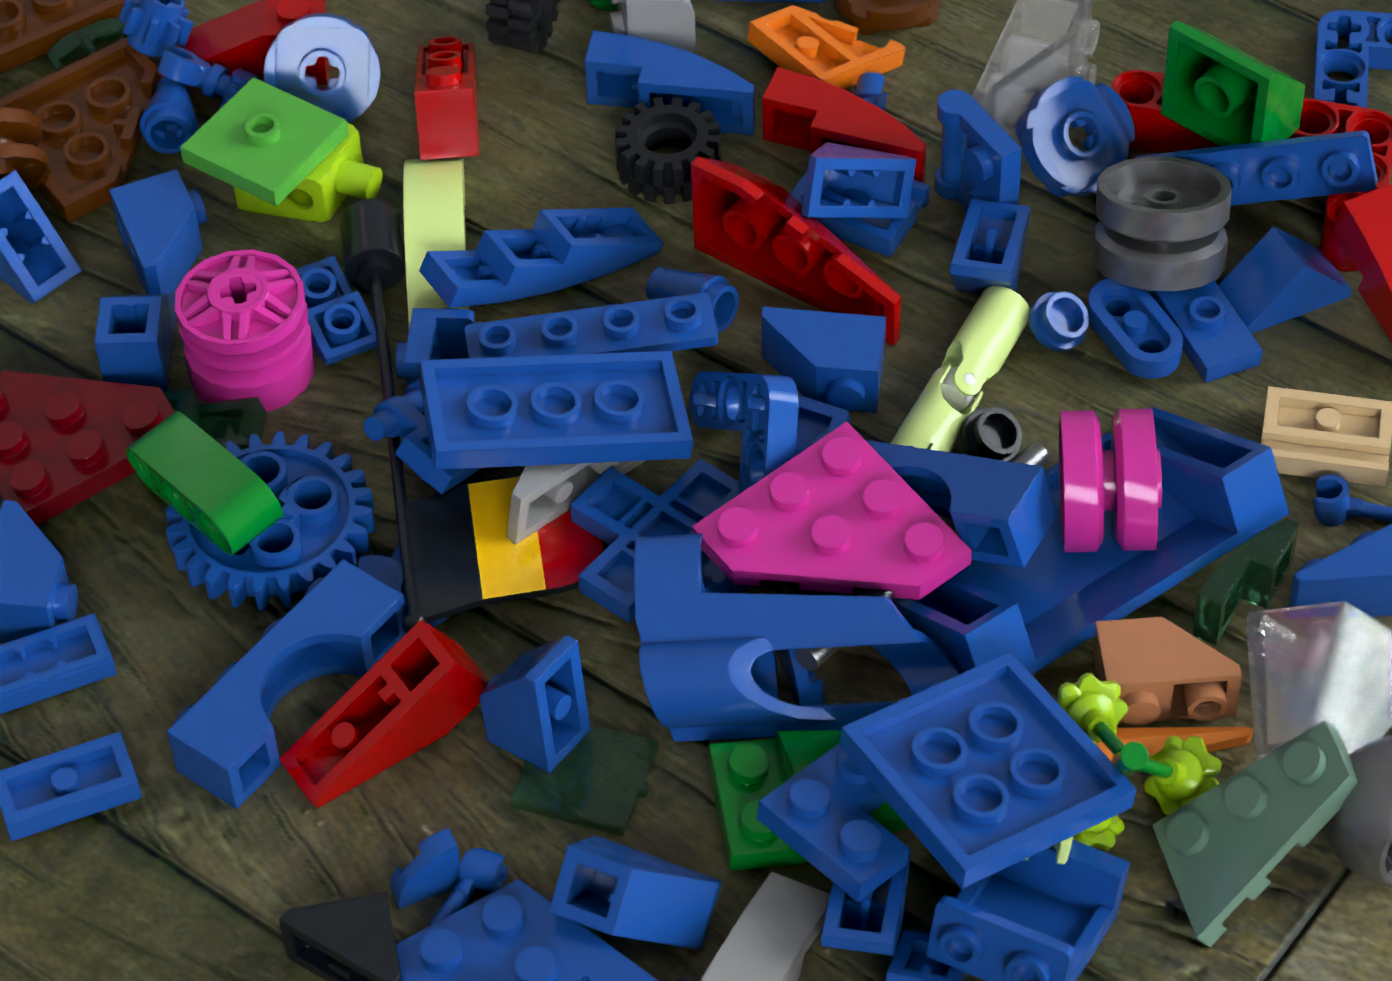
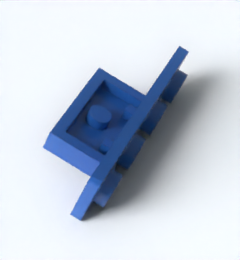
[1134,130,1378,206]
[464,292,718,358]

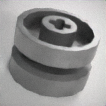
[1093,157,1232,291]

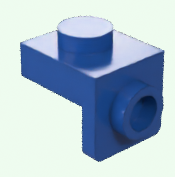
[395,308,475,386]

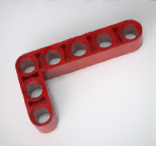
[1111,70,1392,272]

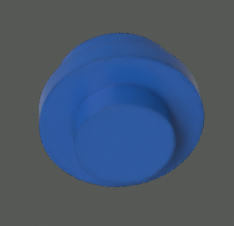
[1029,292,1089,352]

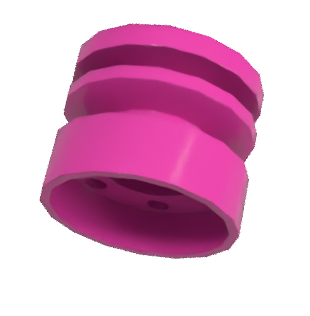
[175,250,315,415]

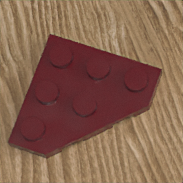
[0,371,175,526]

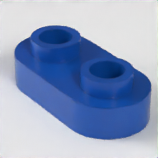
[1087,278,1183,379]

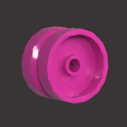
[1059,408,1162,553]

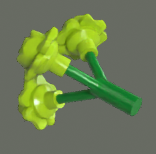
[1057,673,1222,851]

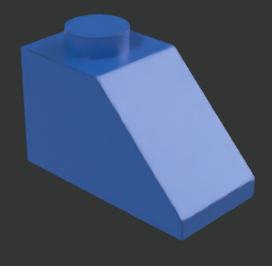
[109,169,207,294]
[761,307,886,413]
[0,500,78,643]
[479,635,591,774]

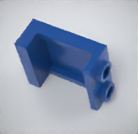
[926,840,1131,981]

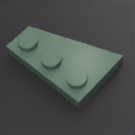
[1152,720,1358,947]

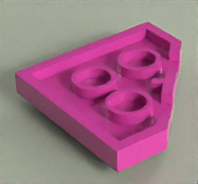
[692,422,971,600]

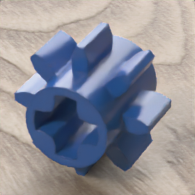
[118,0,194,57]

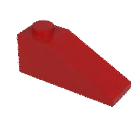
[158,0,330,87]
[279,619,489,808]

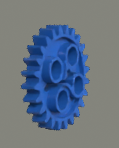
[165,431,375,611]

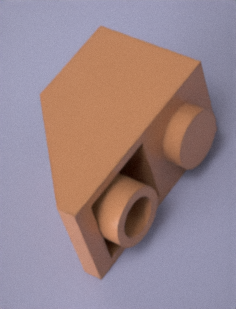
[1092,617,1242,726]

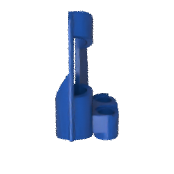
[634,533,963,742]

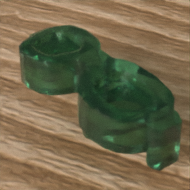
[47,18,128,71]

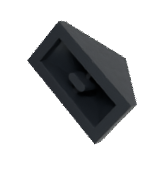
[279,892,402,981]

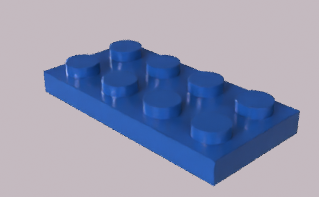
[419,351,693,470]

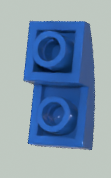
[296,255,377,366]

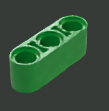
[125,411,284,556]

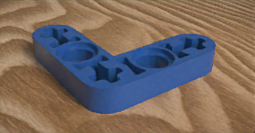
[1312,10,1392,108]
[689,371,799,495]

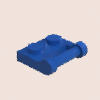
[935,90,1022,213]

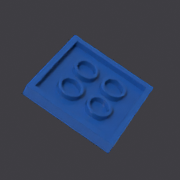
[839,652,1137,889]

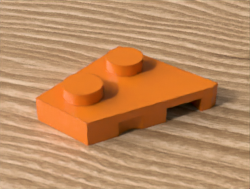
[747,5,906,89]

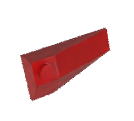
[691,156,901,346]

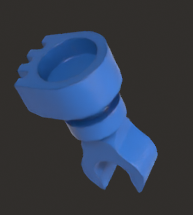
[157,46,261,109]

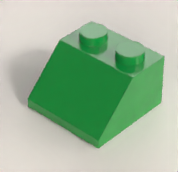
[1161,20,1305,146]

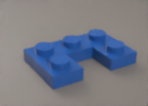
[757,698,910,902]

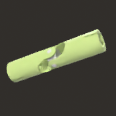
[890,286,1030,453]

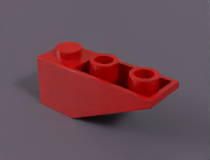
[414,36,479,160]

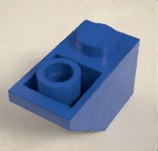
[94,293,176,391]
[549,835,723,949]

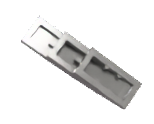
[701,872,830,981]

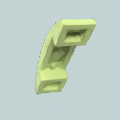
[403,157,470,329]

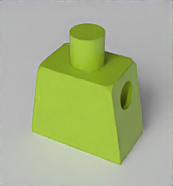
[233,123,383,223]

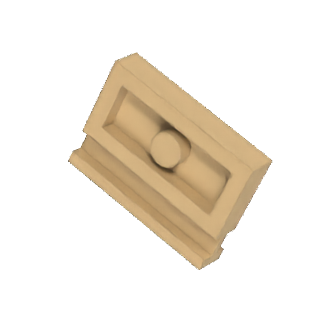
[1261,386,1392,487]

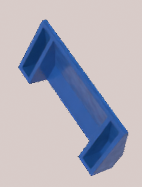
[856,407,1289,675]

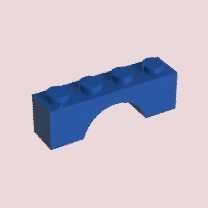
[812,433,1058,568]
[167,559,406,810]

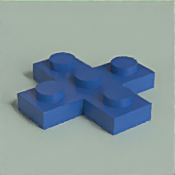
[570,458,750,623]

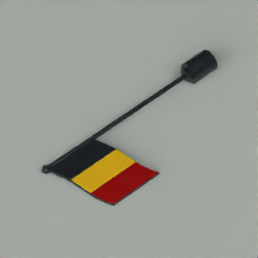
[340,199,604,633]

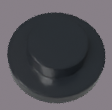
[960,407,1022,462]

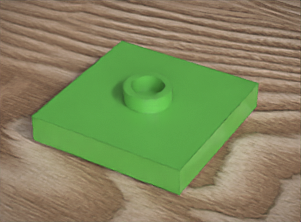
[180,77,349,206]

